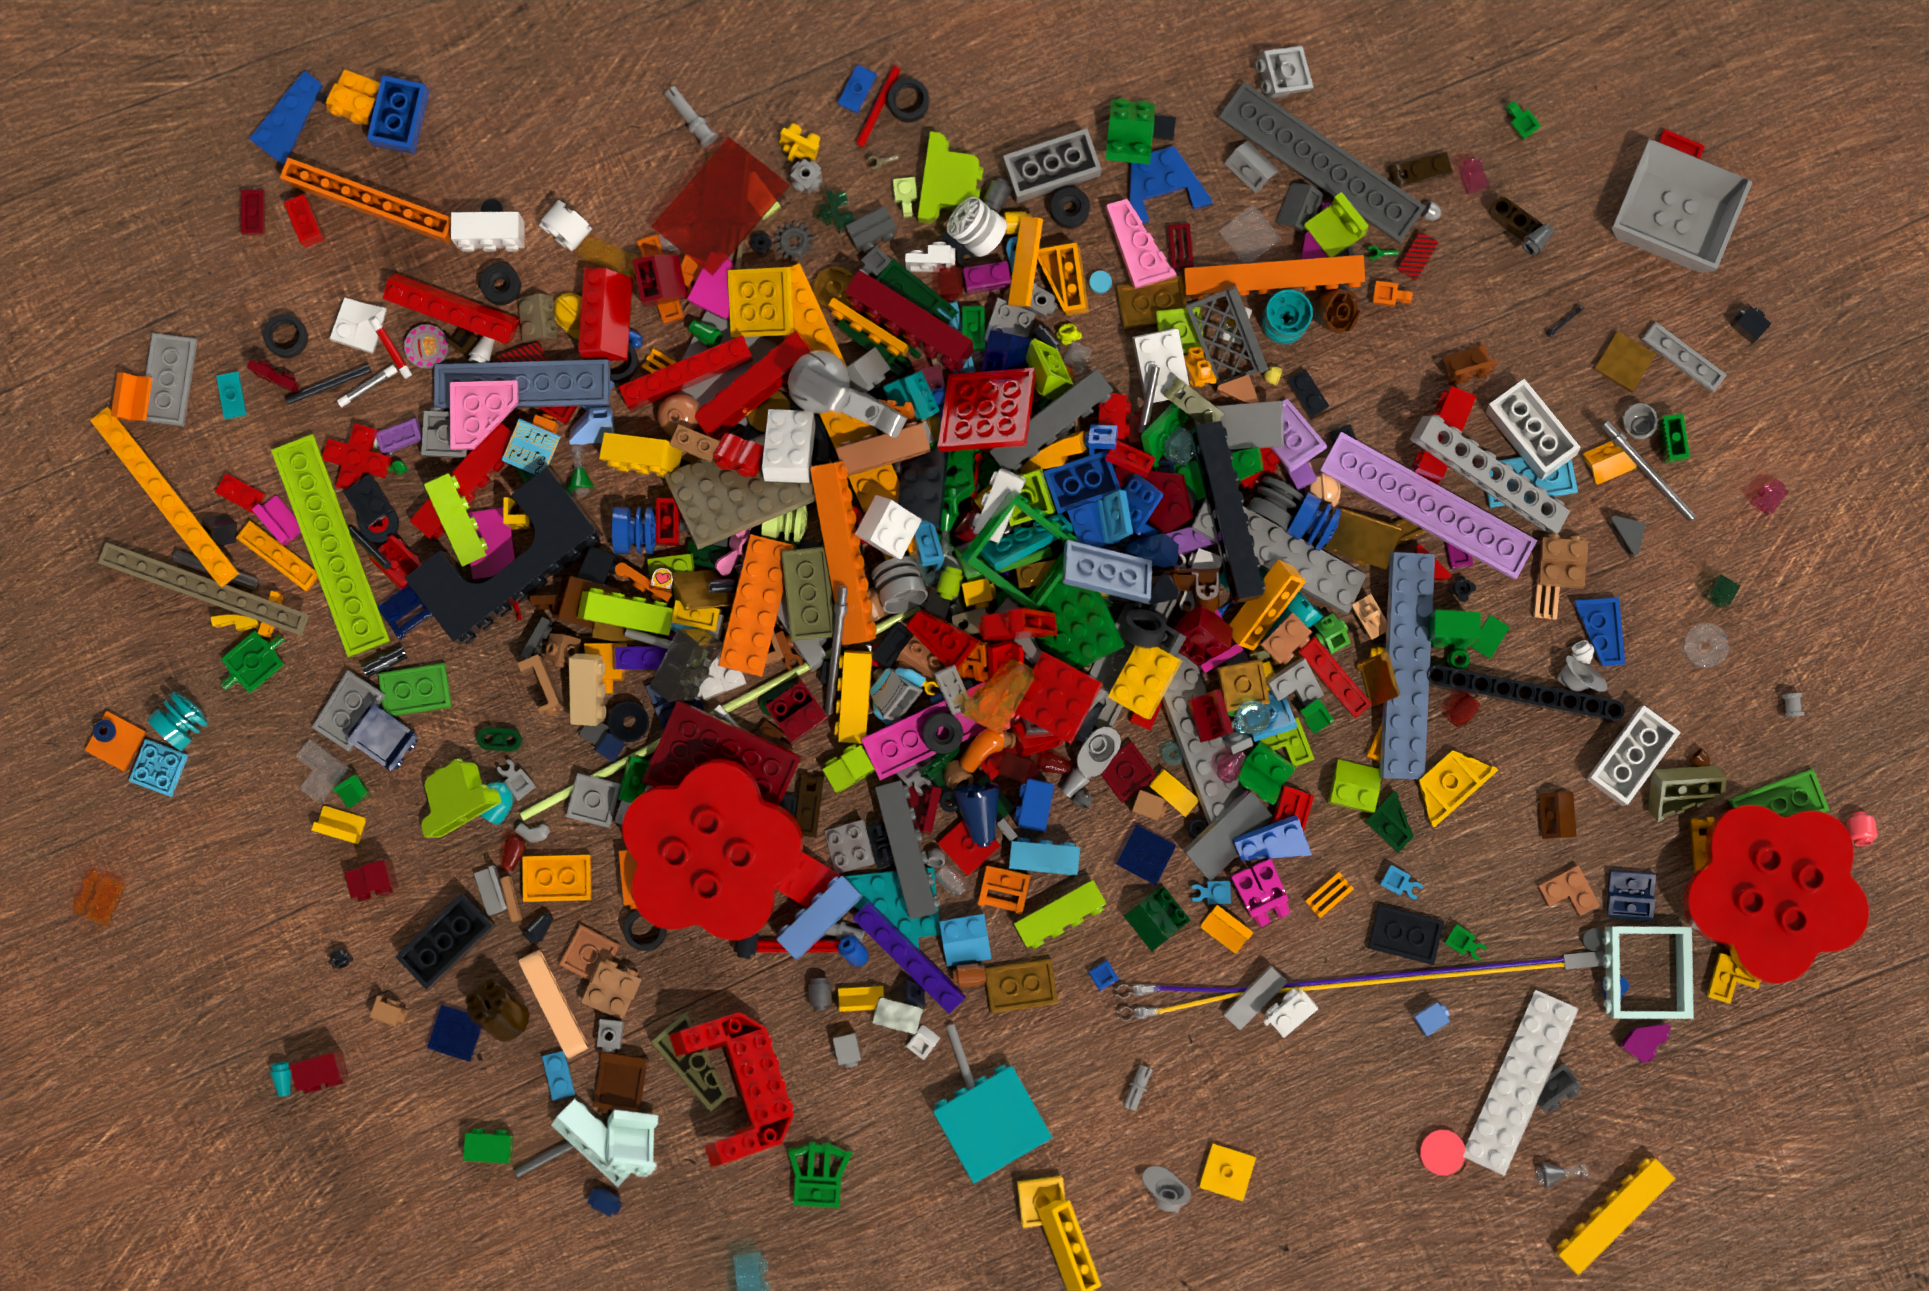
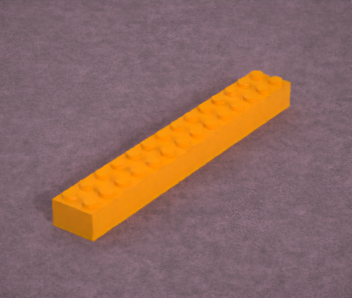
[783,263,917,561]

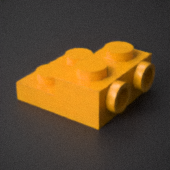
[326,69,380,125]

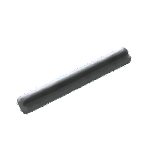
[173,550,259,590]

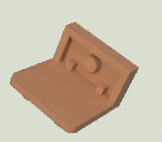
[1260,613,1312,665]
[893,636,946,690]

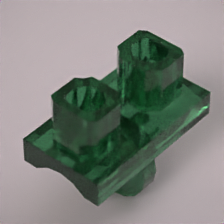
[816,190,854,234]

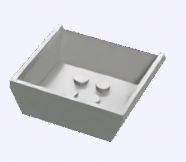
[1612,138,1752,273]

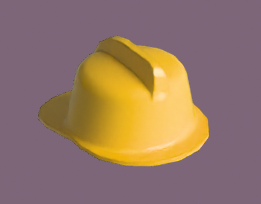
[554,293,582,339]

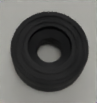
[1050,187,1090,229]
[480,264,521,306]
[921,712,963,754]

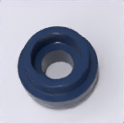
[93,720,116,743]

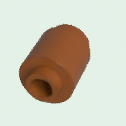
[953,963,986,988]

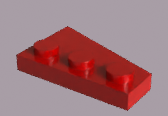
[906,610,981,671]

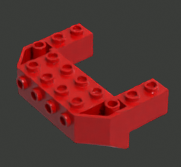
[669,1012,794,1168]

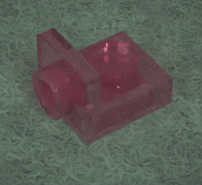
[1458,158,1490,195]

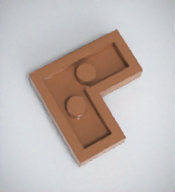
[1537,865,1600,916]

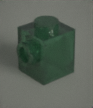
[1704,575,1741,608]

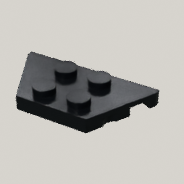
[898,448,949,528]

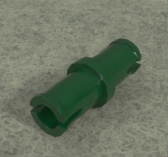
[920,747,961,780]

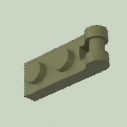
[1162,376,1224,424]

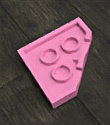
[450,380,519,450]

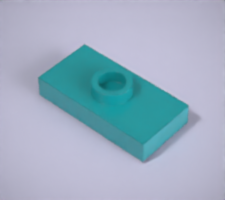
[216,372,248,420]

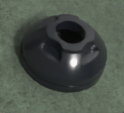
[608,701,649,743]

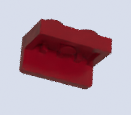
[1188,689,1234,743]

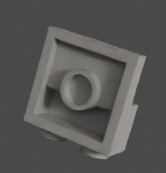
[1255,46,1314,99]
[421,408,468,458]

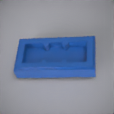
[838,65,877,115]

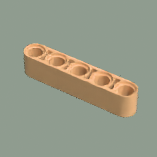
[519,950,589,1059]

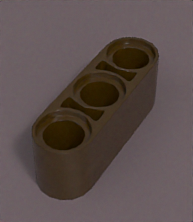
[1489,197,1543,241]

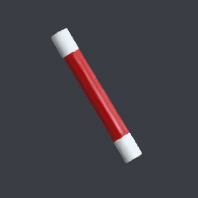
[370,318,412,379]

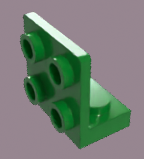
[1237,741,1296,805]

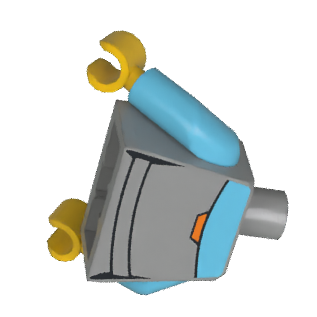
[870,668,939,726]

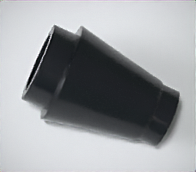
[522,911,554,946]

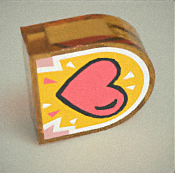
[649,567,674,593]

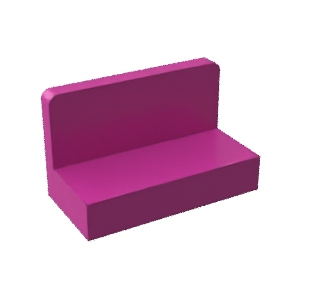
[252,496,301,546]

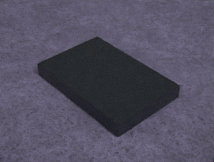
[1367,904,1444,965]

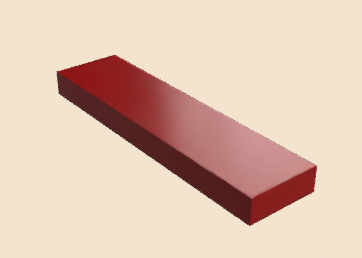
[1297,636,1372,719]

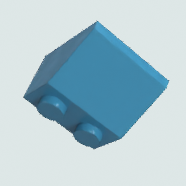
[939,914,992,967]

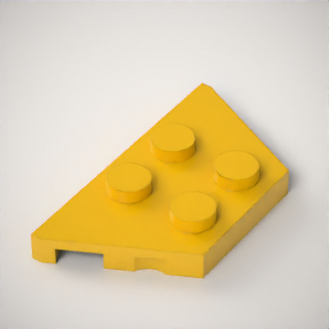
[1418,750,1498,828]

